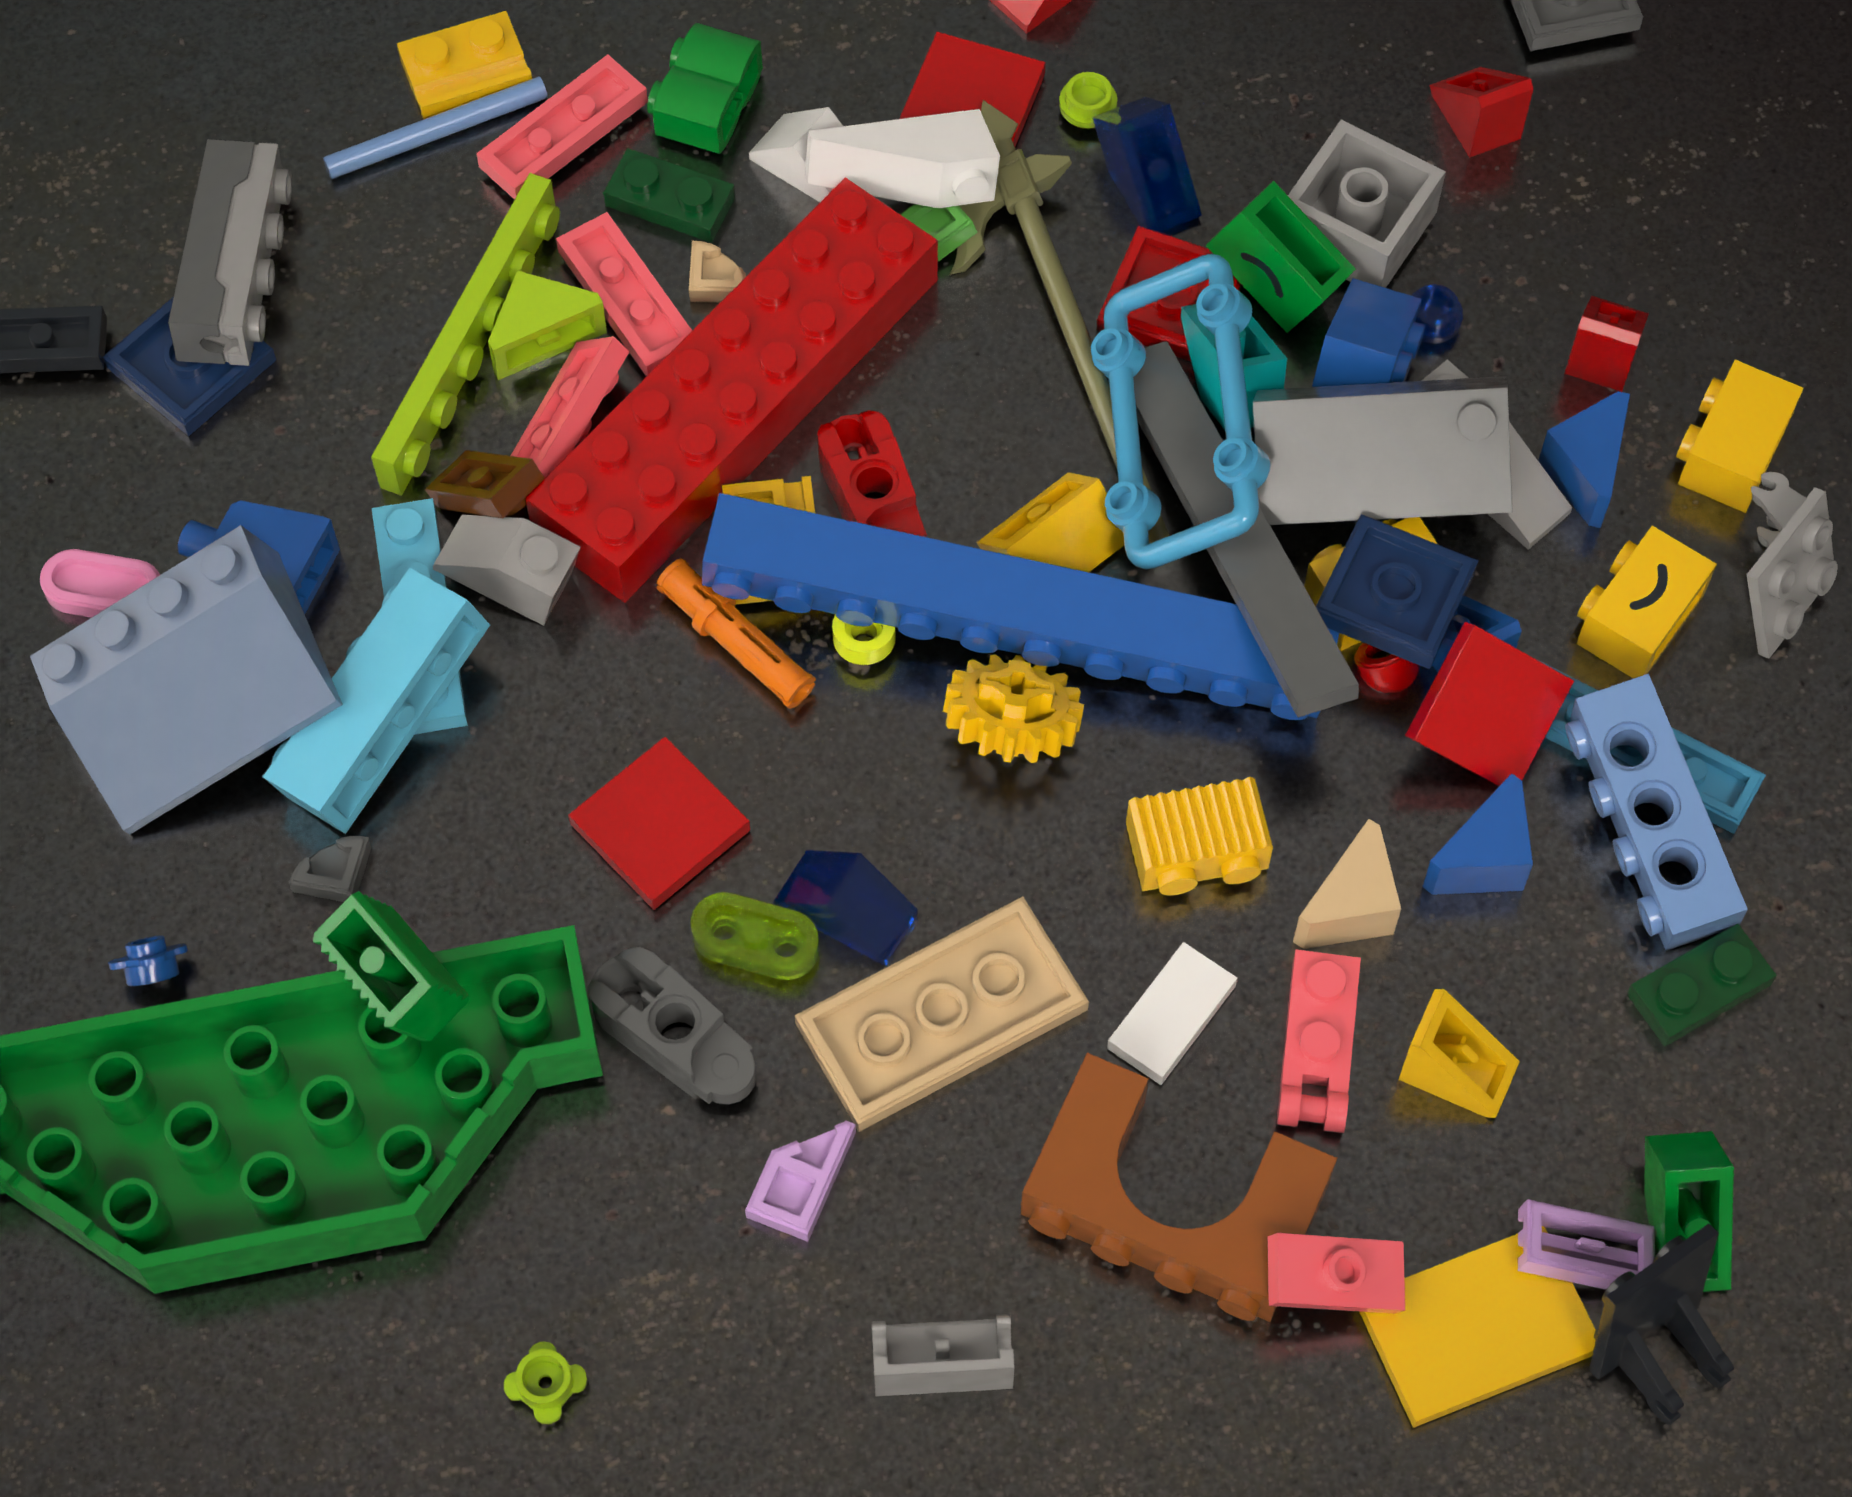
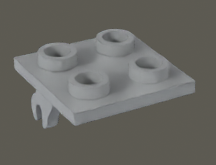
[1747,472,1838,659]

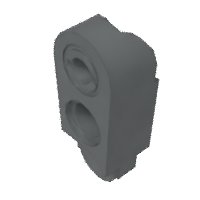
[588,947,757,1104]

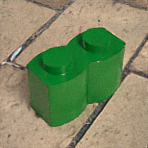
[647,23,763,154]

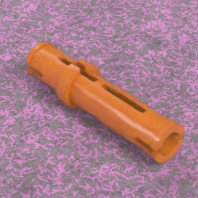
[656,558,816,709]

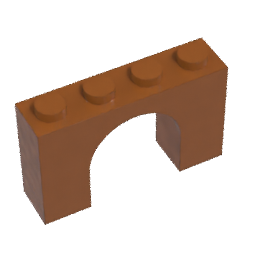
[1021,1053,1337,1322]

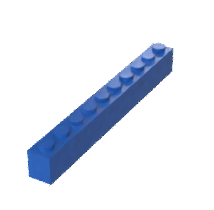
[702,493,1339,720]

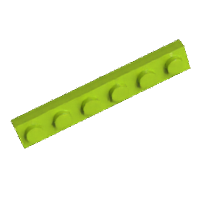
[371,173,560,496]

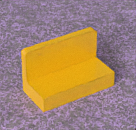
[977,472,1124,572]

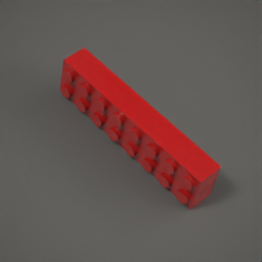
[525,177,938,603]

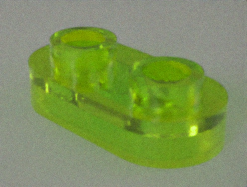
[691,892,819,980]

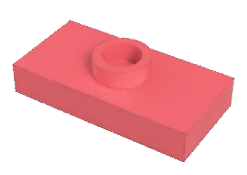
[1268,1233,1405,1314]

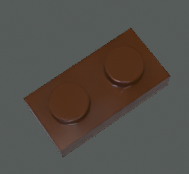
[425,450,545,519]

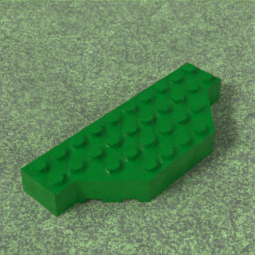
[0,925,603,1294]

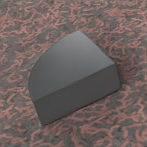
[289,836,372,902]

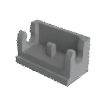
[872,1314,1014,1396]

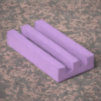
[1518,1199,1655,1289]

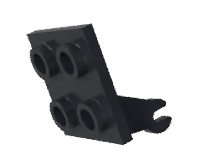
[1589,1223,1734,1425]

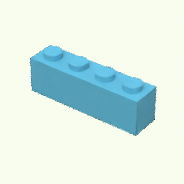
[263,567,490,834]

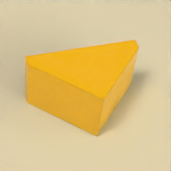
[1398,989,1520,1118]

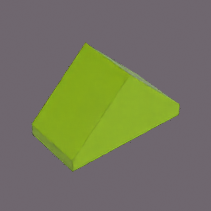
[488,270,607,380]

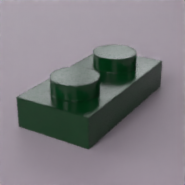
[603,148,735,243]
[1627,923,1777,1047]

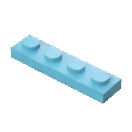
[372,498,468,734]

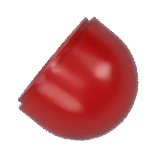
[1354,643,1420,693]

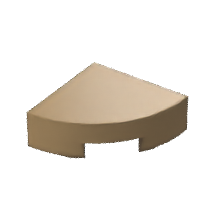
[689,241,746,303]

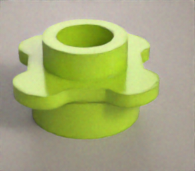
[504,1342,587,1424]

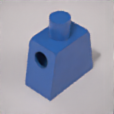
[178,500,340,614]

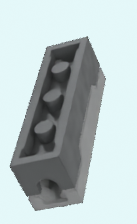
[168,139,292,366]

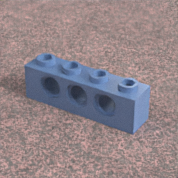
[1565,674,1748,951]

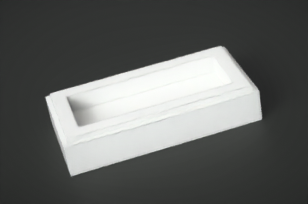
[1107,942,1237,1085]

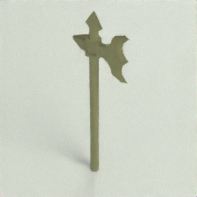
[949,100,1170,544]

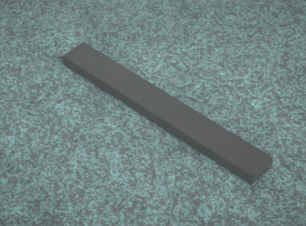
[1133,341,1359,718]

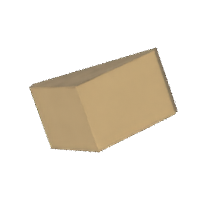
[1293,819,1401,949]

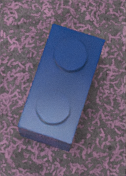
[1312,278,1426,387]

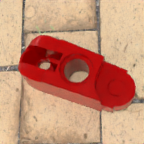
[817,410,927,537]

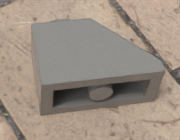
[433,515,581,626]

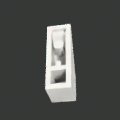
[805,109,1000,208]

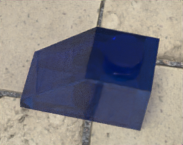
[1092,97,1202,233]

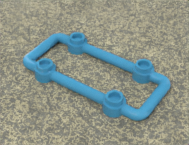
[1091,254,1271,569]

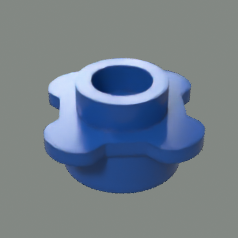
[108,936,188,986]

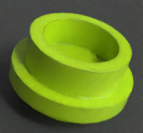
[1059,72,1117,128]

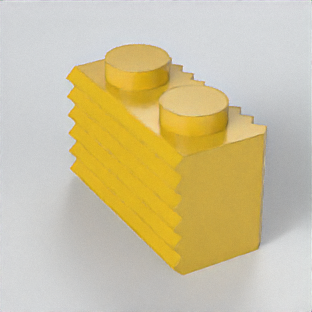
[1126,777,1273,896]

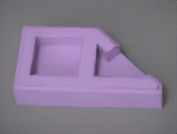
[745,1121,856,1242]

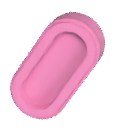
[40,549,160,618]

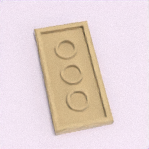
[795,897,1089,1132]

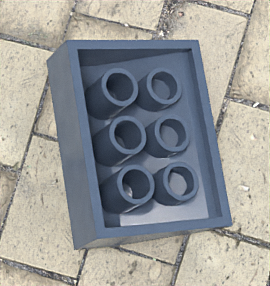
[30,525,343,834]

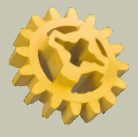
[943,654,1084,763]

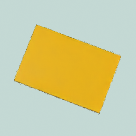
[1359,1226,1596,1428]

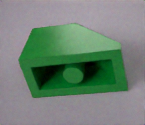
[1644,1131,1734,1292]

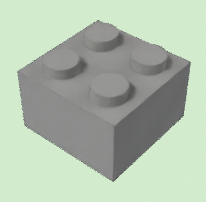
[1288,120,1446,288]

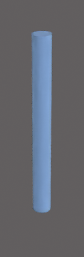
[323,76,548,179]

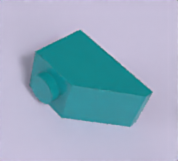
[1181,304,1287,430]

